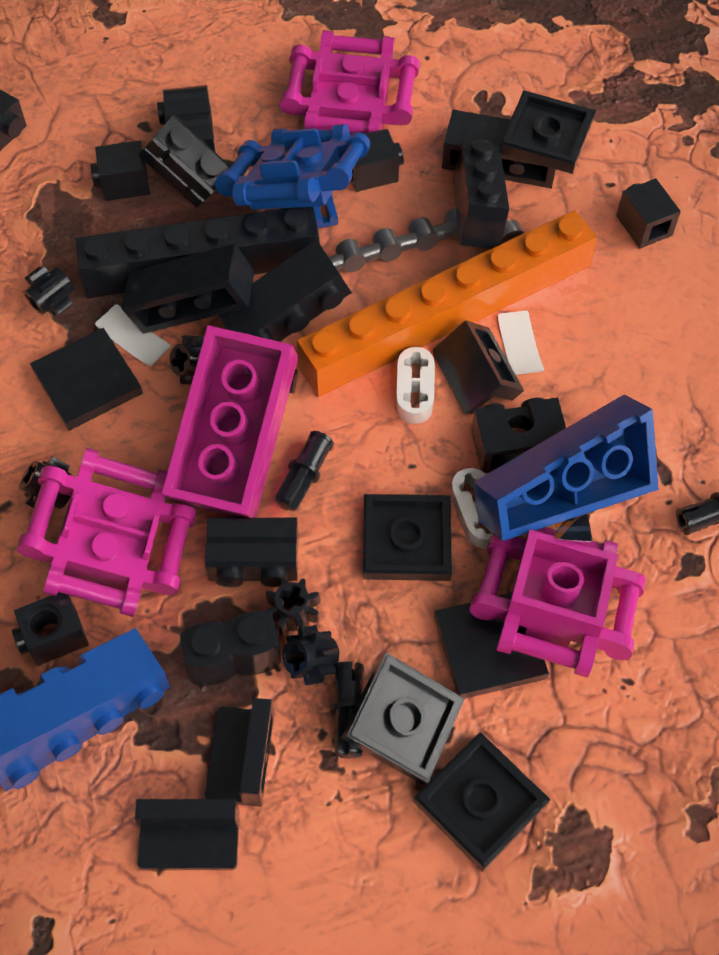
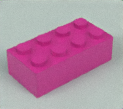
[162,325,298,518]

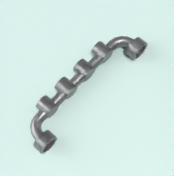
[329,207,525,272]

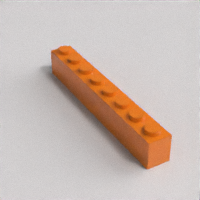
[297,210,597,397]

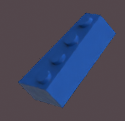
[473,394,659,541]
[0,628,170,792]

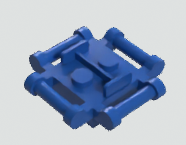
[215,124,370,210]

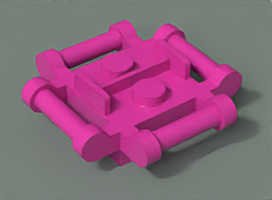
[280,30,420,135]
[16,447,197,617]
[469,527,646,678]

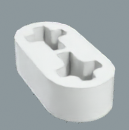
[396,347,435,424]
[450,468,493,549]

